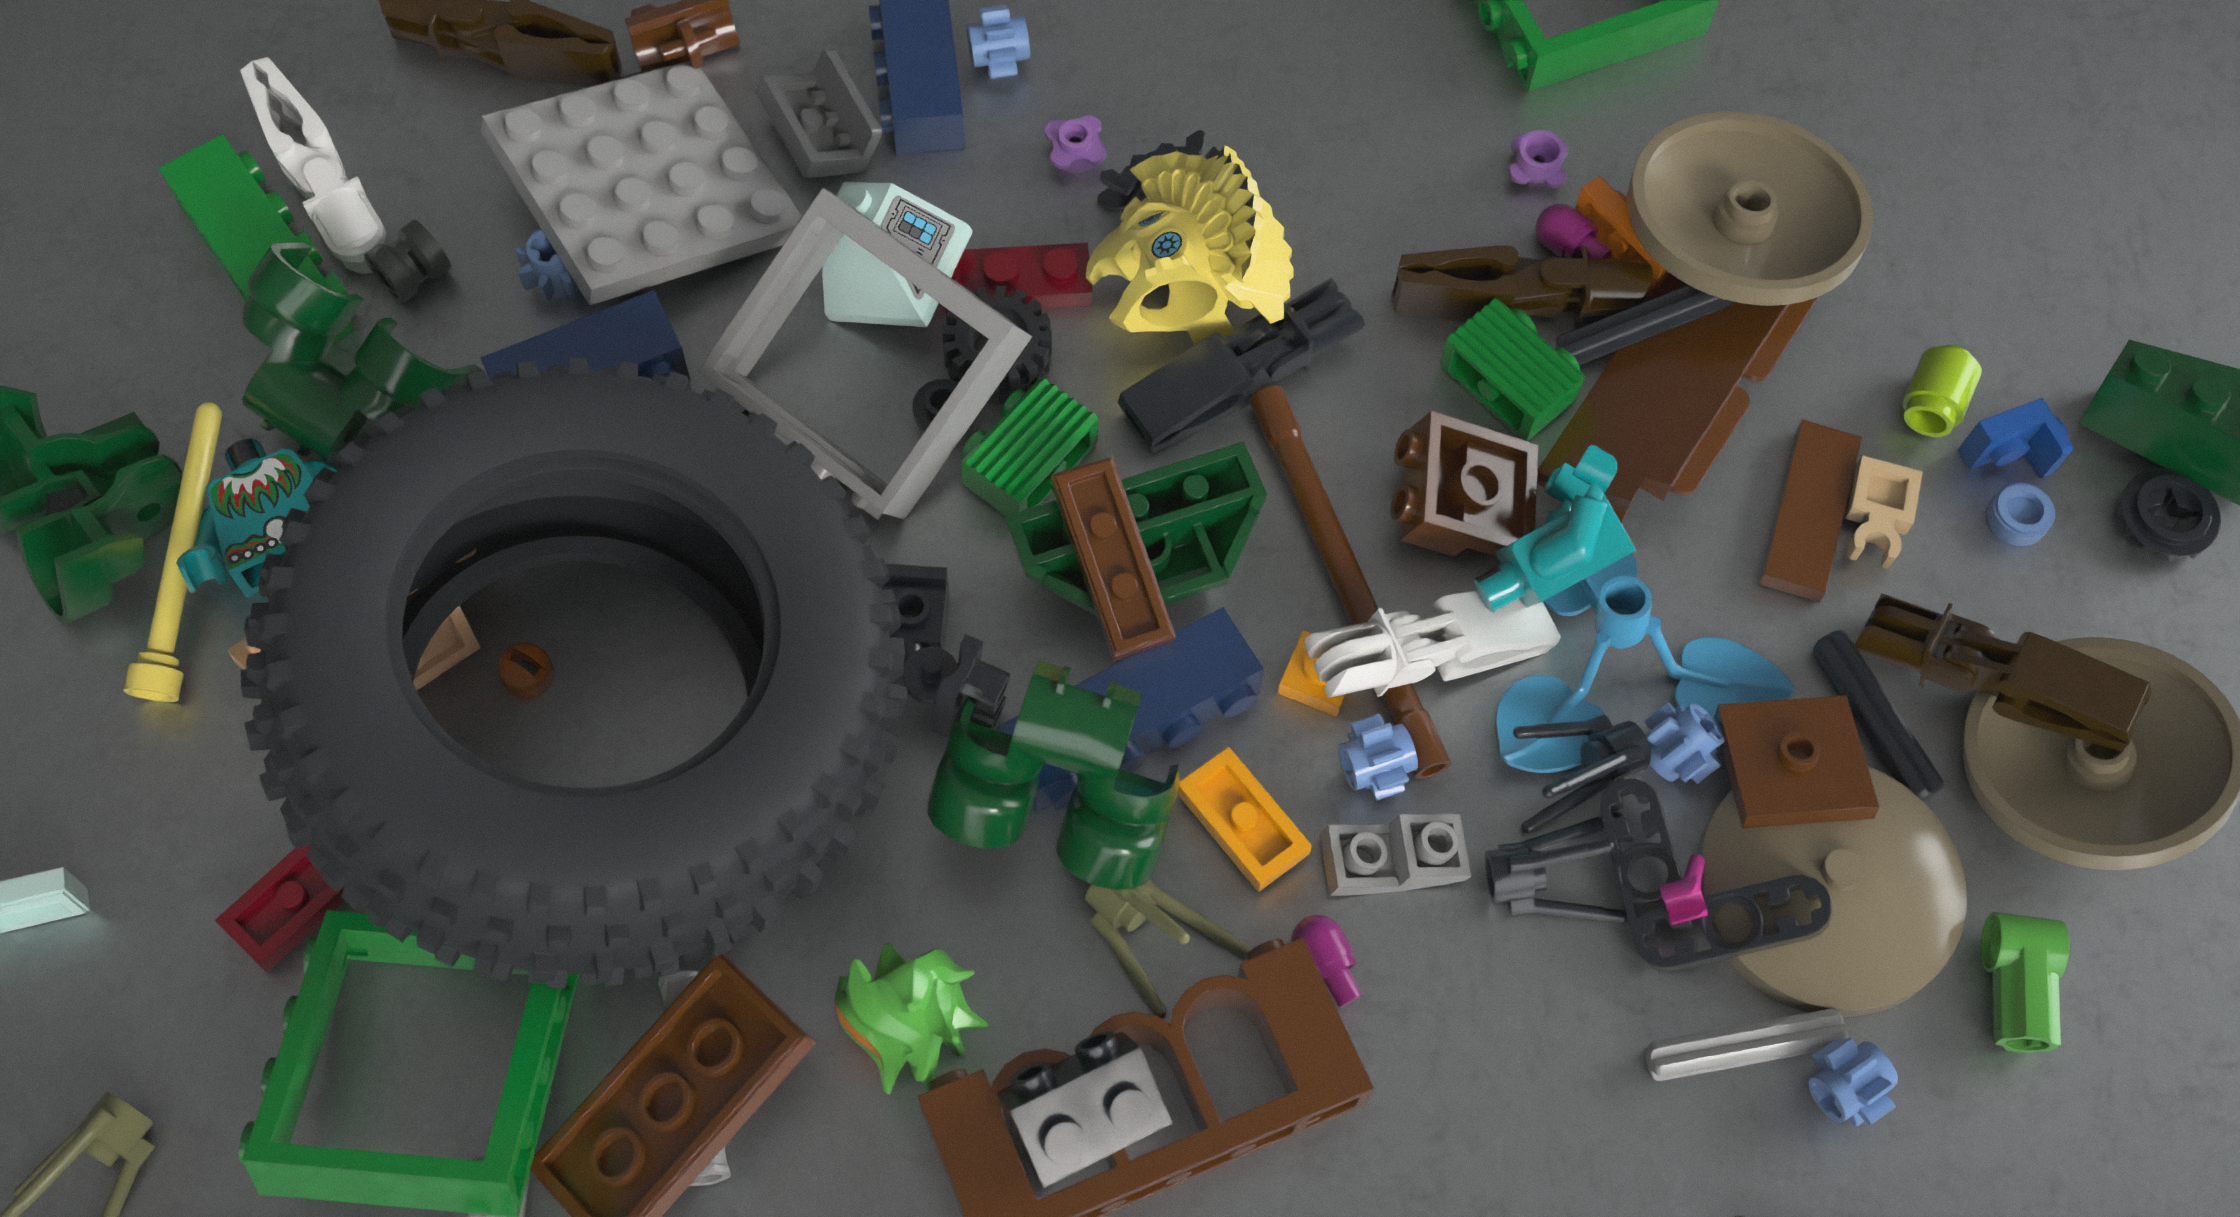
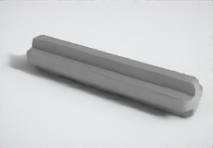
[1645,1008,1848,1081]

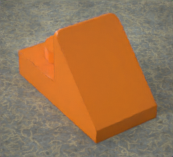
[1575,175,1667,299]

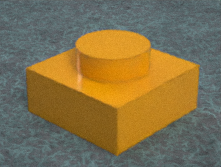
[1278,630,1347,717]

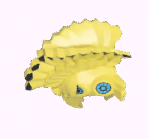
[1086,143,1294,345]

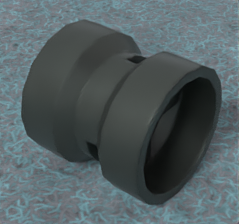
[364,220,451,303]

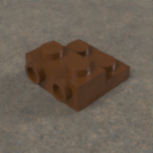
[1390,411,1539,557]

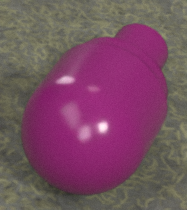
[1536,204,1612,259]
[1291,915,1363,1008]

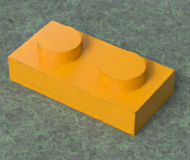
[1177,747,1312,892]

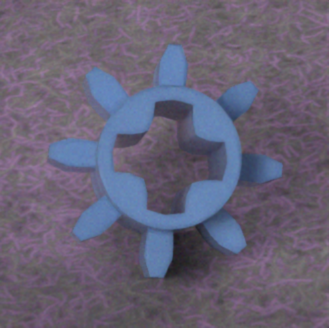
[966,5,1030,79]
[515,228,579,302]
[1644,702,1725,784]
[1338,713,1418,801]
[1808,1037,1898,1127]

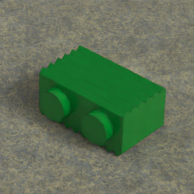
[1440,298,1585,441]
[960,377,1098,516]

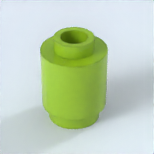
[1903,345,1982,437]

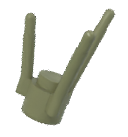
[1085,879,1251,1018]
[0,1092,155,1217]

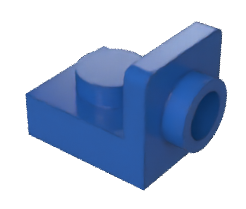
[1958,397,2073,478]

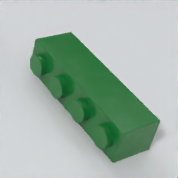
[158,133,355,343]

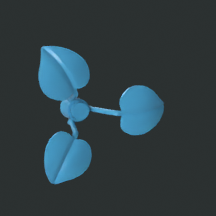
[1496,553,1794,773]

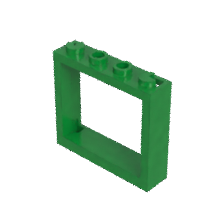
[1474,0,1719,92]
[239,910,580,1217]

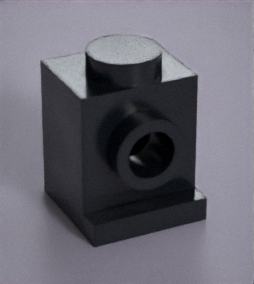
[881,564,950,664]

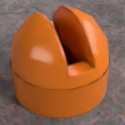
[499,642,554,699]

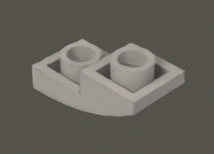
[1319,813,1471,896]

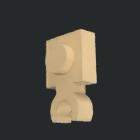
[1845,455,1923,569]

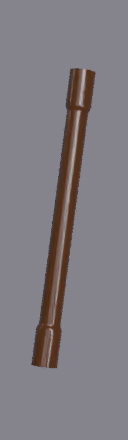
[1249,385,1451,779]

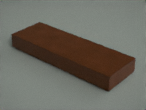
[1758,419,1862,602]
[1050,456,1176,661]

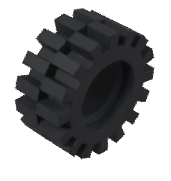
[942,285,1052,404]

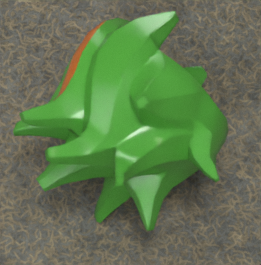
[834,943,988,1094]

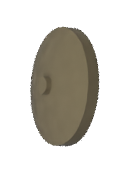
[1627,111,1874,306]
[1963,637,2240,870]
[1697,766,1967,1017]

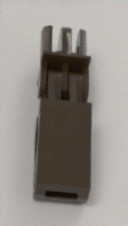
[379,0,622,87]
[1391,245,1653,329]
[1855,593,2151,751]

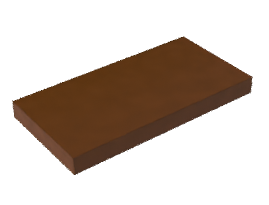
[530,954,817,1217]

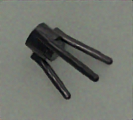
[1513,715,1651,834]
[1485,812,1628,923]

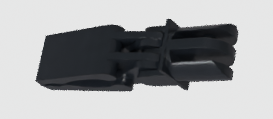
[1117,277,1365,454]

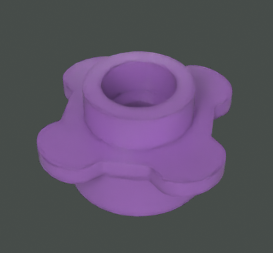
[1045,115,1107,173]
[1509,130,1569,188]

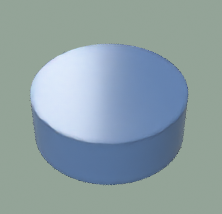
[1986,482,2055,546]

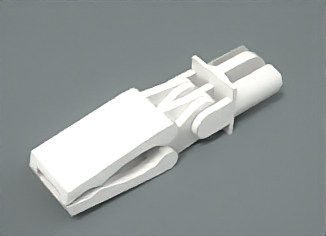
[240,57,387,274]
[1304,591,1561,698]

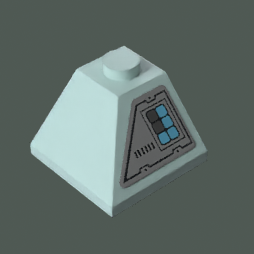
[822,182,973,327]

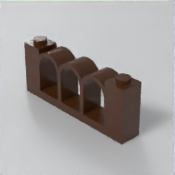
[918,938,1374,1217]

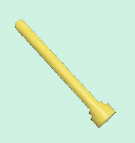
[123,402,222,702]

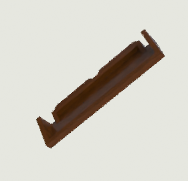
[1537,273,1818,524]

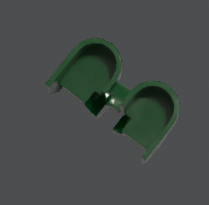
[242,242,482,465]
[0,385,182,625]
[927,660,1180,890]

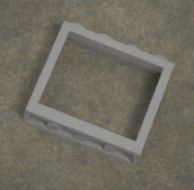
[697,188,1032,520]

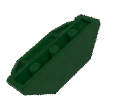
[1004,441,1267,617]

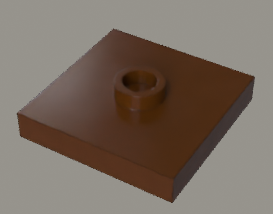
[1714,695,1880,828]

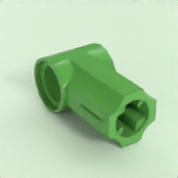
[1980,912,2070,1053]

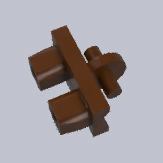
[624,0,740,71]

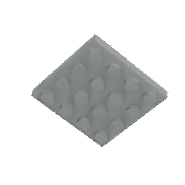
[481,61,802,305]

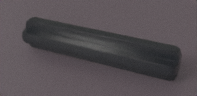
[1555,284,1733,366]
[1813,629,1944,801]

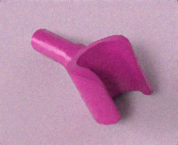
[1659,854,1708,925]

